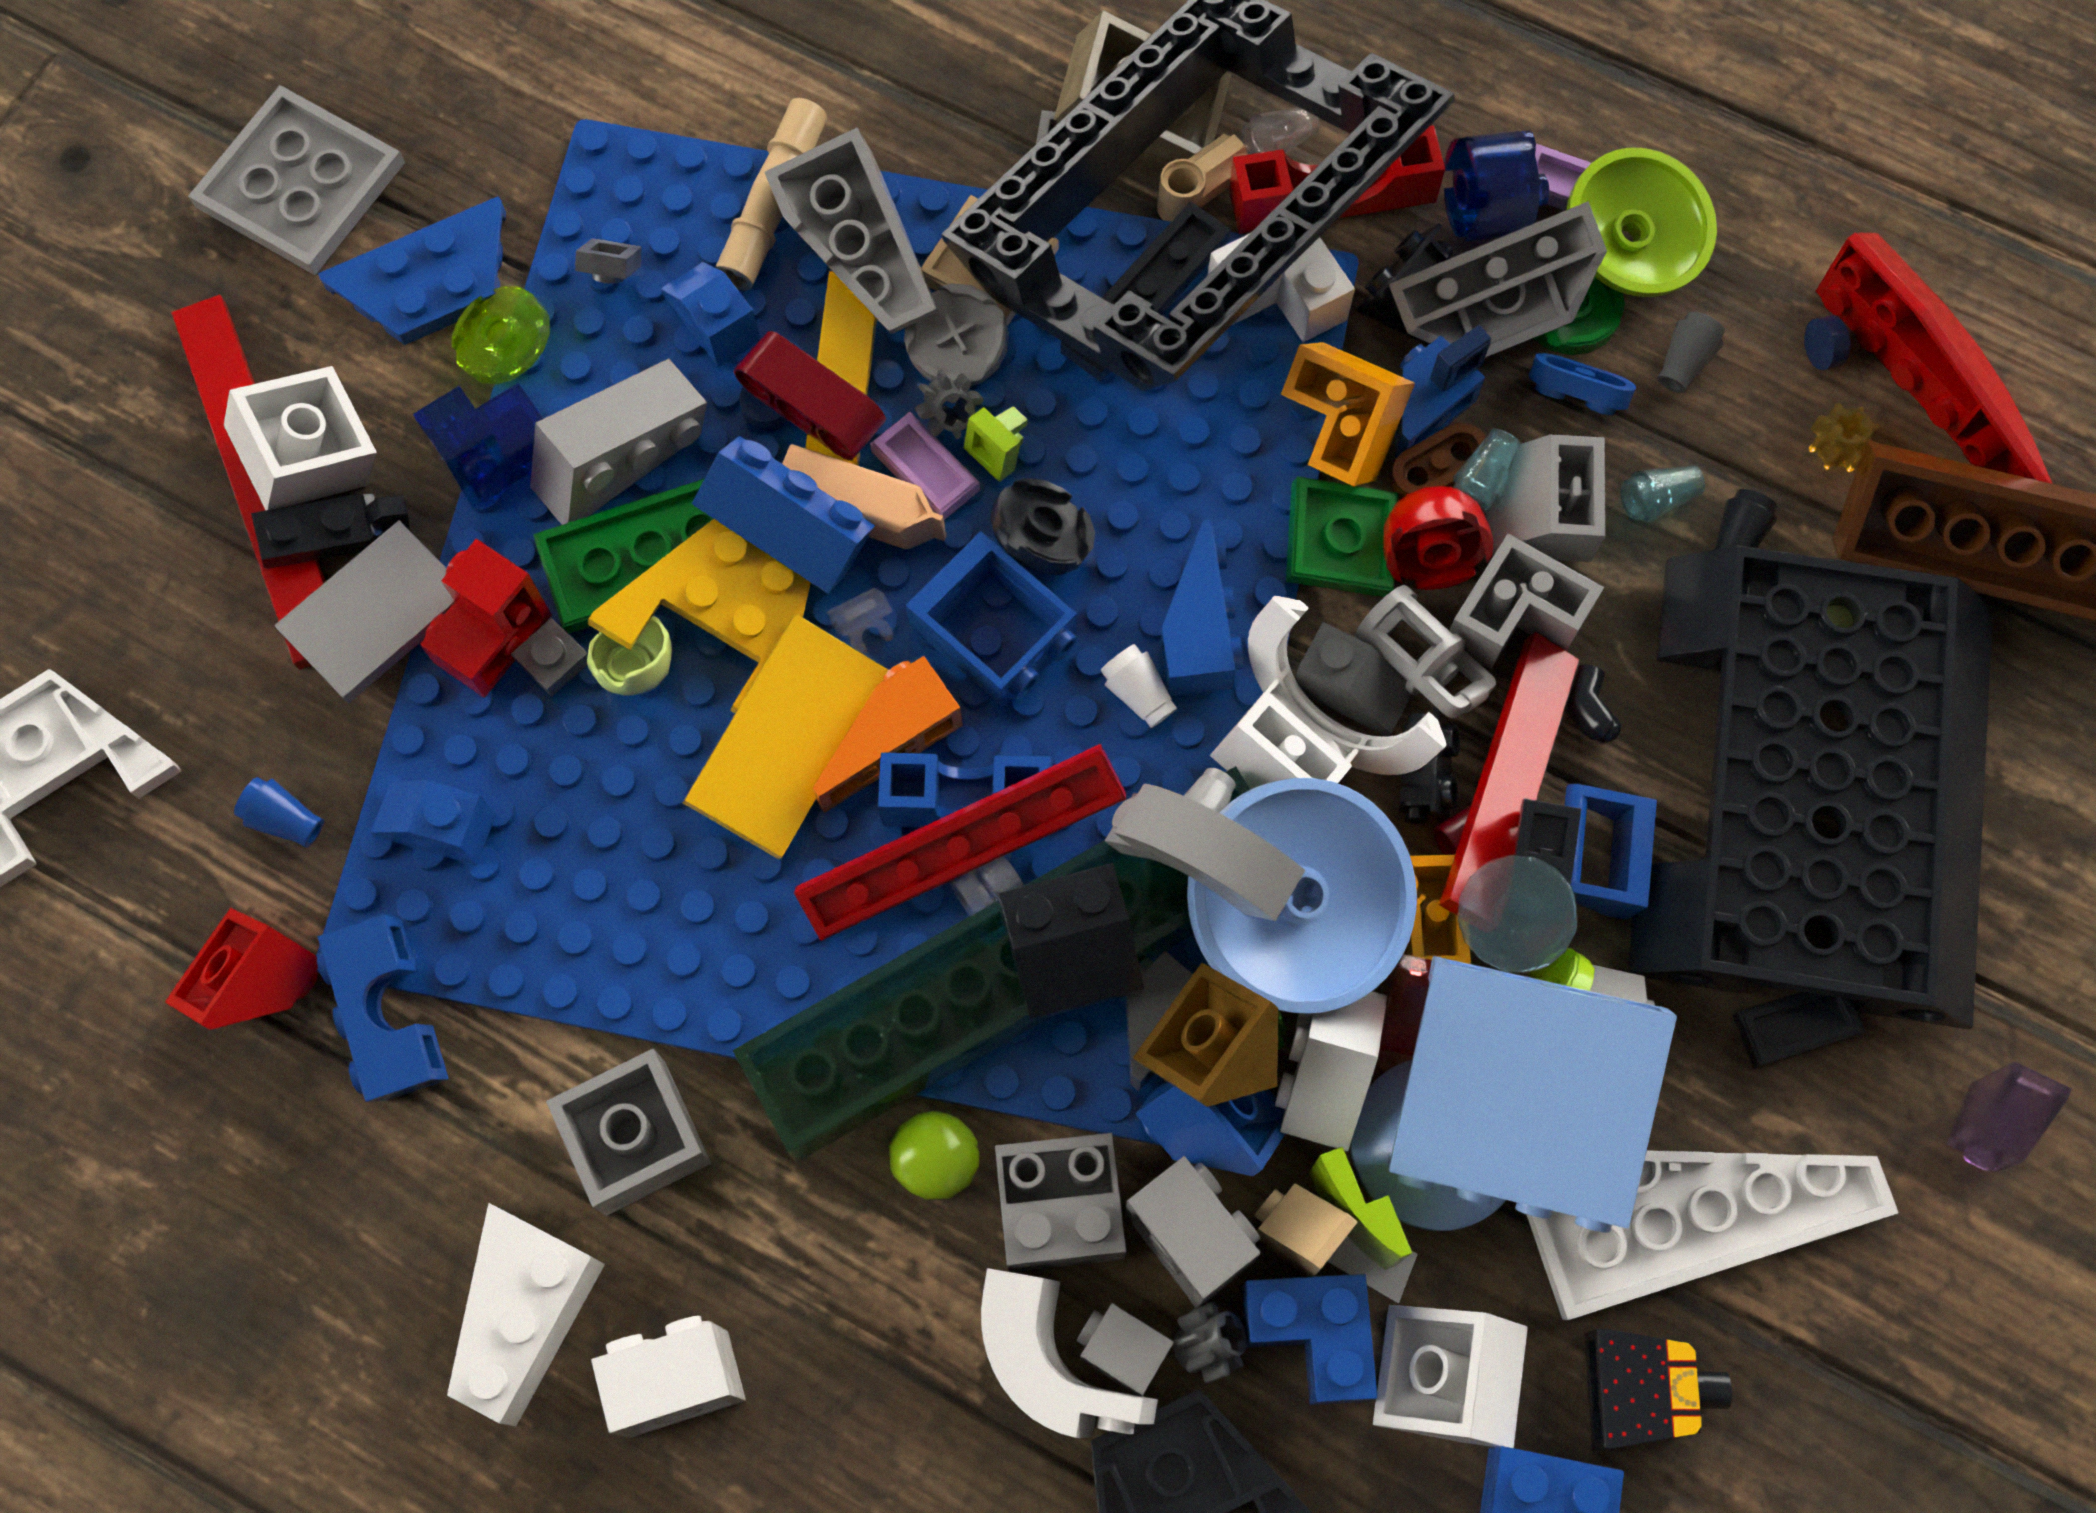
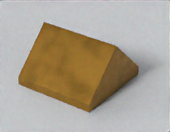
[1133,963,1278,1107]

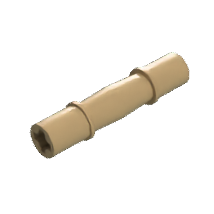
[715,98,827,290]

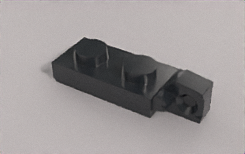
[251,494,409,569]

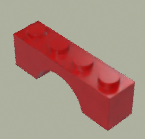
[1229,125,1445,234]

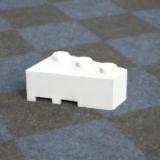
[447,1203,605,1426]

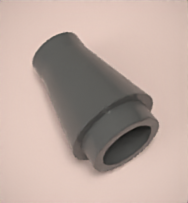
[1657,312,1725,393]

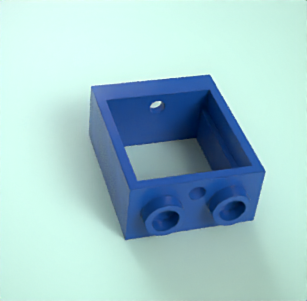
[905,531,1077,708]

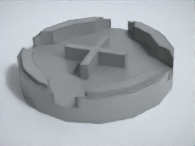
[904,283,1009,386]

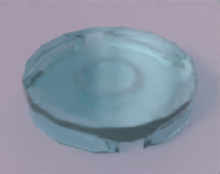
[1457,855,1578,972]

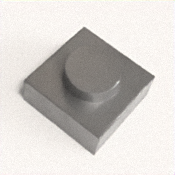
[575,238,642,283]
[511,618,588,697]

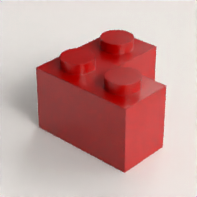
[420,538,552,698]

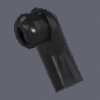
[1567,664,1621,744]

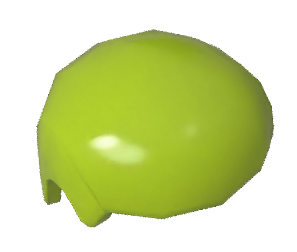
[889,1111,979,1200]

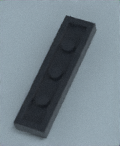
[1061,201,1231,382]

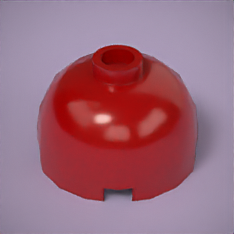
[1383,486,1494,590]

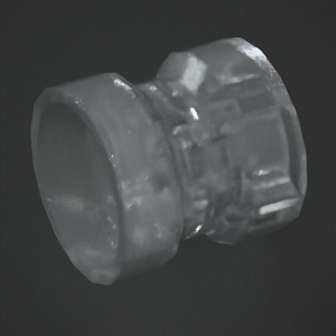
[948,856,1024,925]

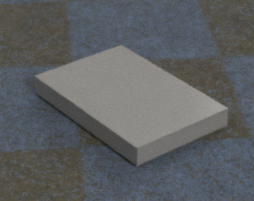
[274,520,455,704]

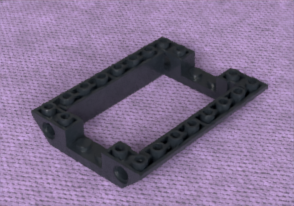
[941,0,1455,391]

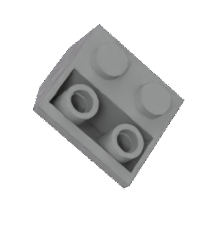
[1485,434,1605,562]
[995,1133,1126,1272]

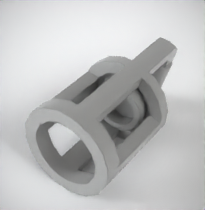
[1354,585,1496,718]

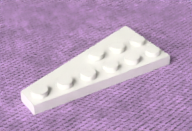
[1526,1151,1899,1320]

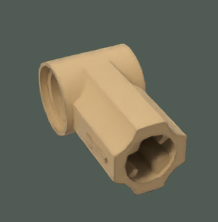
[1157,134,1248,222]

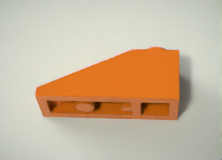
[813,656,963,813]

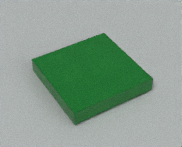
[1286,476,1398,597]

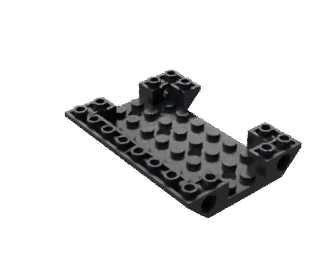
[1627,545,1993,1030]

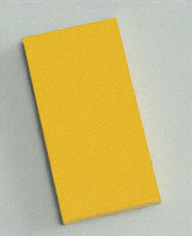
[682,614,889,860]

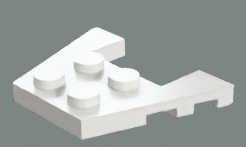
[0,669,182,887]

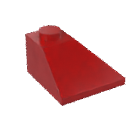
[165,907,318,1030]

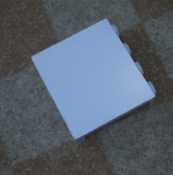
[1388,956,1677,1233]

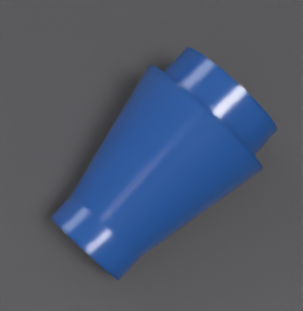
[234,777,324,848]

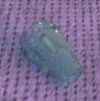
[1453,428,1520,512]
[1620,465,1705,522]

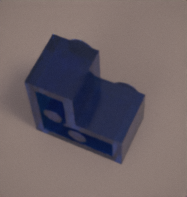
[413,383,544,508]

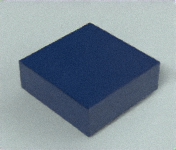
[1430,325,1491,391]

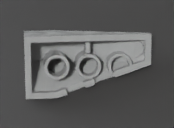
[764,128,938,334]

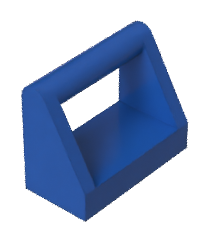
[1564,784,1657,920]

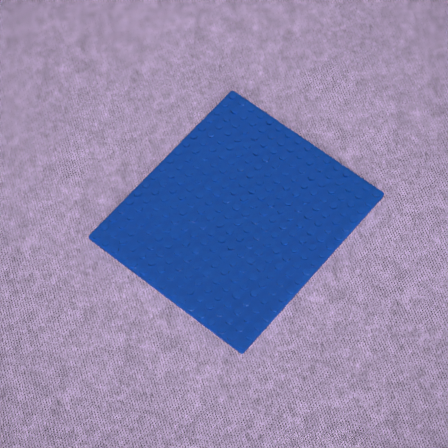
[316,119,1358,1146]

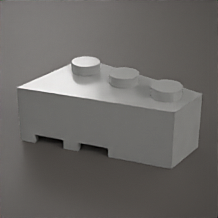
[530,359,707,525]

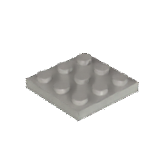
[188,85,405,275]

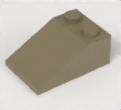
[1053,10,1231,159]

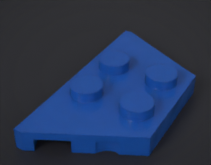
[318,196,506,345]

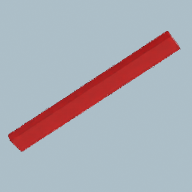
[171,294,326,670]

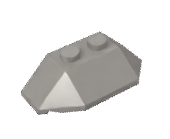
[1388,201,1607,357]

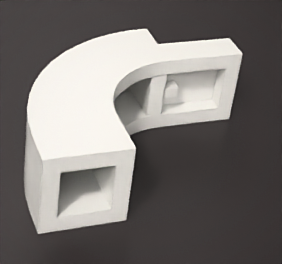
[981,1268,1158,1438]

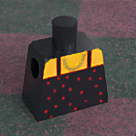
[1584,1329,1732,1450]

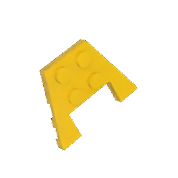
[588,519,811,713]

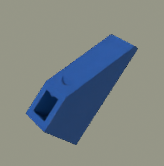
[1160,518,1243,696]

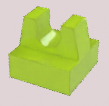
[963,406,1028,482]

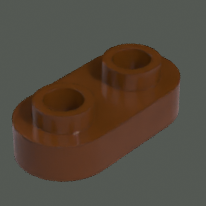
[1390,423,1489,499]

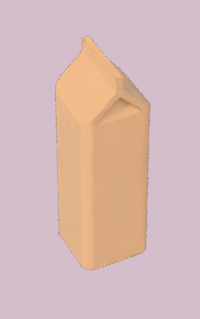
[782,444,947,549]

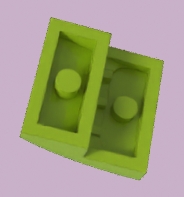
[1308,1147,1412,1270]

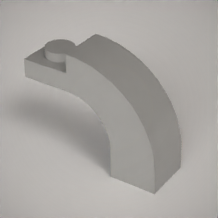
[1104,784,1305,921]

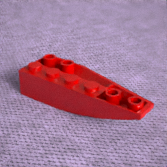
[1815,232,2052,484]

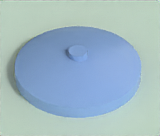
[1187,778,1417,1014]

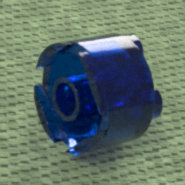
[1444,130,1549,241]

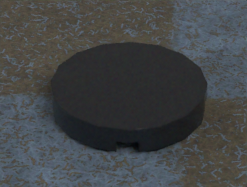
[990,478,1095,575]

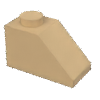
[1254,1183,1358,1277]

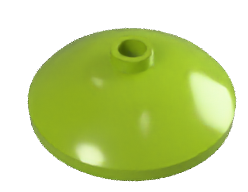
[1566,148,1717,297]

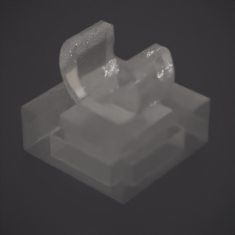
[827,588,893,654]

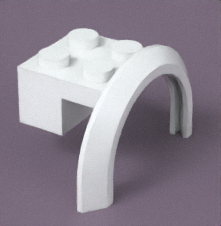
[1210,596,1447,790]

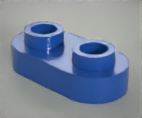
[1528,353,1636,415]

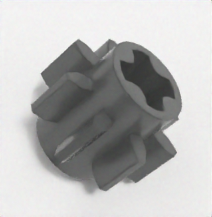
[915,370,984,439]
[1173,1302,1248,1383]

